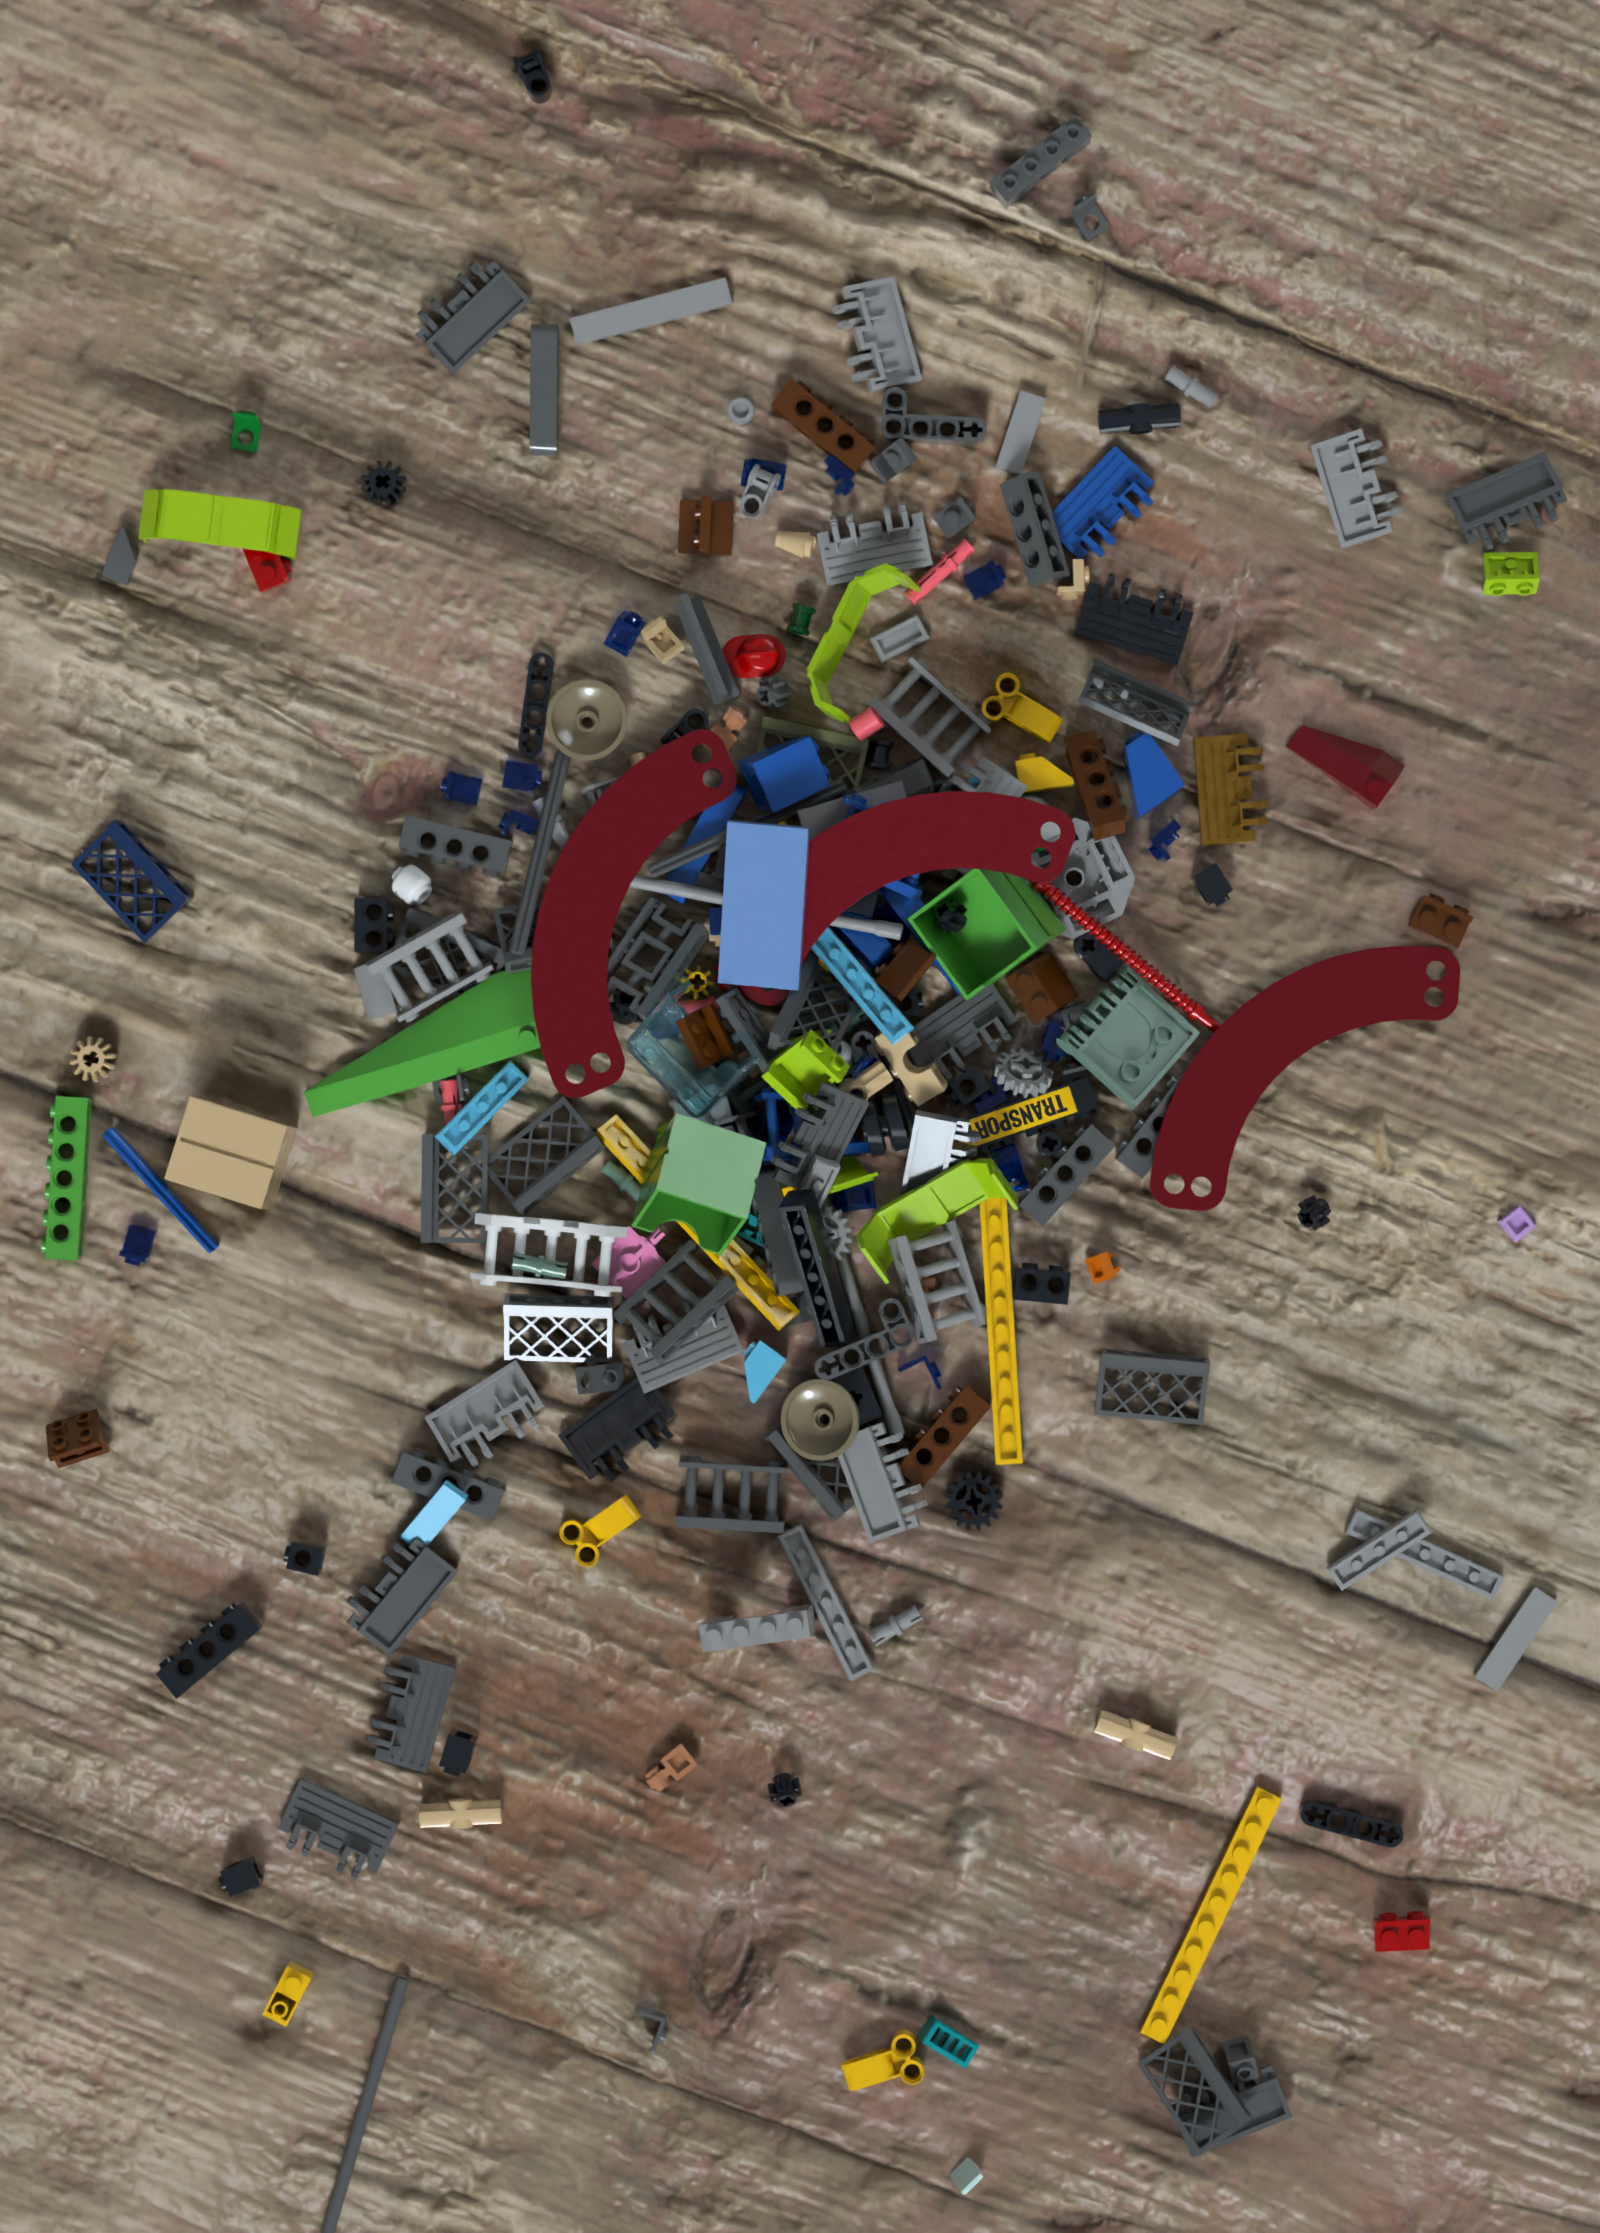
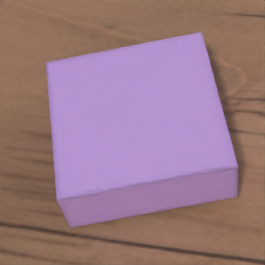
[1497,1205,1536,1243]

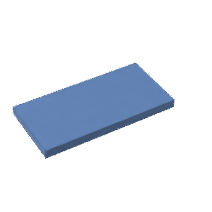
[718,820,810,991]

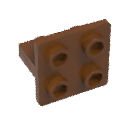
[678,496,734,556]
[46,1409,110,1468]

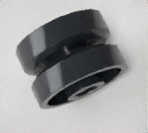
[860,1091,909,1158]

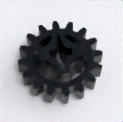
[944,1472,1003,1530]

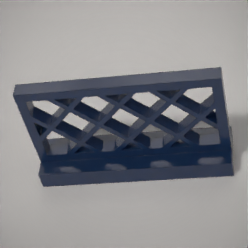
[71,820,194,943]

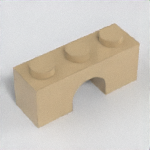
[874,1016,948,1106]

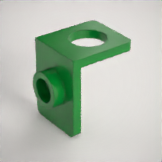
[230,410,263,453]

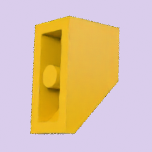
[1014,753,1074,794]

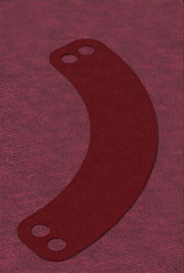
[531,729,737,1098]
[723,791,1075,1006]
[1150,946,1460,1211]

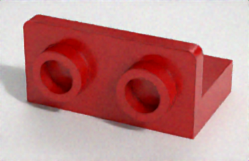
[243,549,293,593]
[1373,1911,1431,1952]

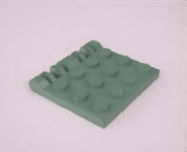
[1057,966,1200,1110]

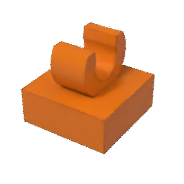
[1085,1251,1121,1284]

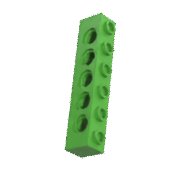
[41,1096,92,1260]

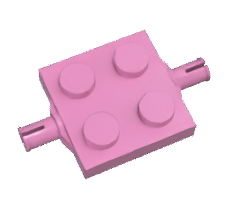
[591,1225,667,1300]

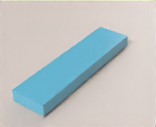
[435,1060,529,1156]

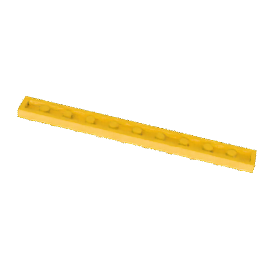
[595,1114,800,1331]
[979,1198,1023,1465]
[1140,1786,1282,2044]

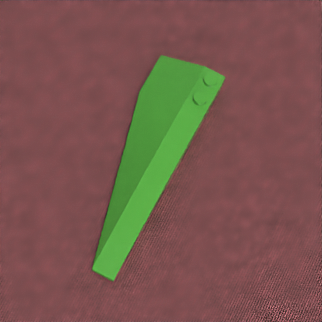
[304,969,540,1117]

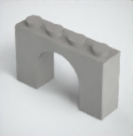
[698,1604,817,1652]

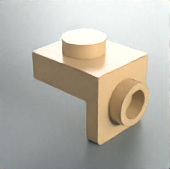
[1056,559,1089,600]
[641,616,685,665]

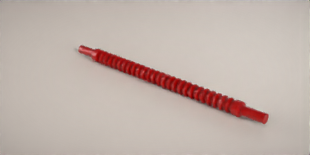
[1029,880,1221,1033]

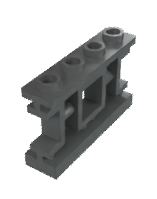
[607,896,709,1024]

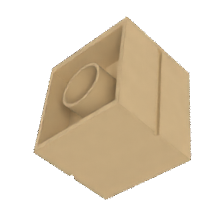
[164,1096,298,1210]

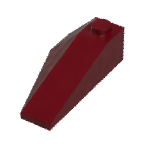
[1286,725,1405,810]

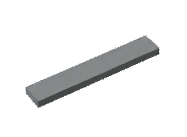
[569,277,733,346]
[1344,1508,1504,1600]
[777,1524,875,1682]

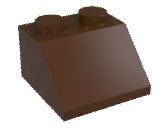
[874,939,936,1003]
[1004,951,1079,1025]

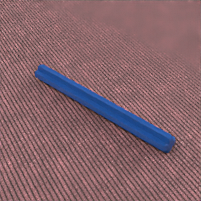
[103,1127,220,1253]

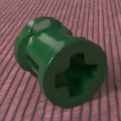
[786,603,816,636]

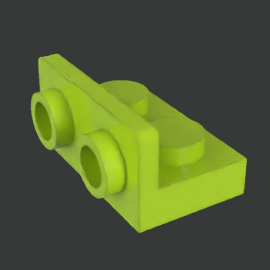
[1482,552,1540,596]

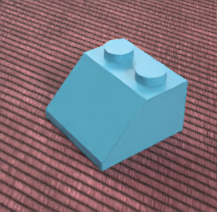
[743,1339,787,1404]

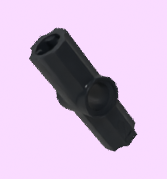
[1098,403,1181,435]

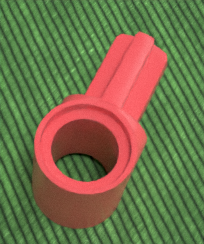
[848,706,884,741]

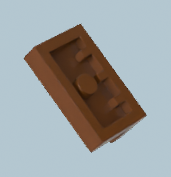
[1408,893,1474,948]
[675,1004,735,1070]

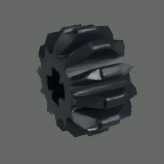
[361,461,407,507]

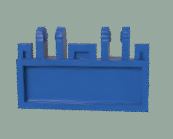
[1052,446,1154,559]

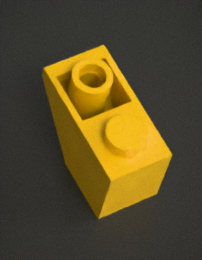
[262,1961,314,2027]

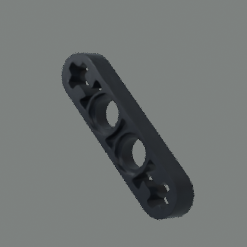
[518,653,554,758]
[1299,1800,1403,1847]

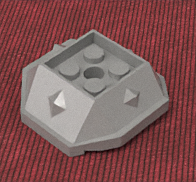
[1031,818,1135,939]

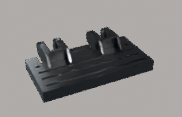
[1074,573,1194,665]
[558,1377,678,1482]

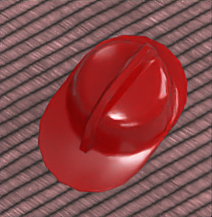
[722,634,786,678]

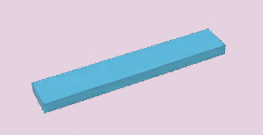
[811,926,914,1046]

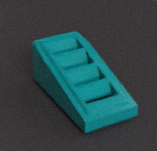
[917,2015,979,2069]

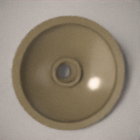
[546,679,627,761]
[781,1379,859,1461]

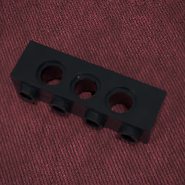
[156,1602,263,1699]

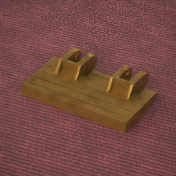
[1193,733,1268,846]

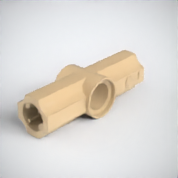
[812,1060,893,1112]
[1093,1710,1178,1760]
[419,1798,503,1829]

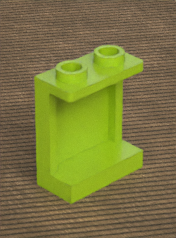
[761,1029,850,1110]

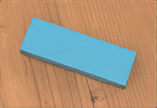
[400,1480,468,1546]

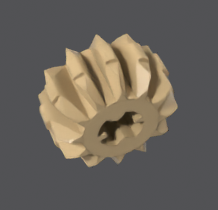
[69,1036,116,1082]

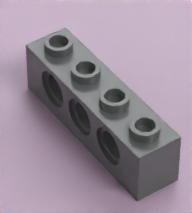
[989,115,1092,210]
[1000,472,1070,587]
[398,815,513,877]
[1115,1073,1184,1179]
[1018,1124,1115,1226]
[391,1448,506,1521]

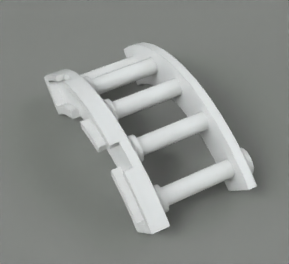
[470,1213,628,1297]

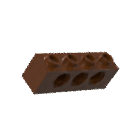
[771,379,875,476]
[1064,729,1129,841]
[896,1385,991,1488]

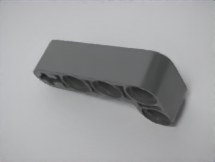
[881,387,987,446]
[814,1298,914,1380]

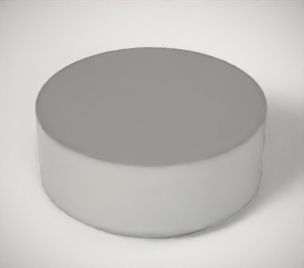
[727,397,754,425]

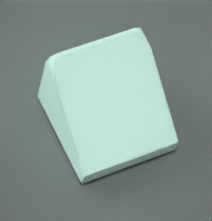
[950,2157,983,2195]

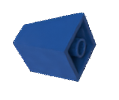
[1122,731,1185,820]
[737,735,830,813]

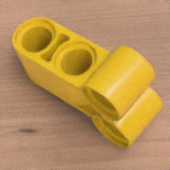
[980,673,1063,743]
[560,1494,642,1567]
[840,2029,924,2091]

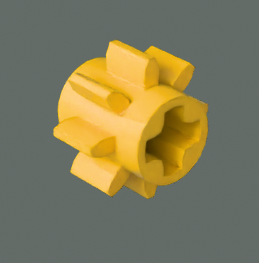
[680,965,714,1000]

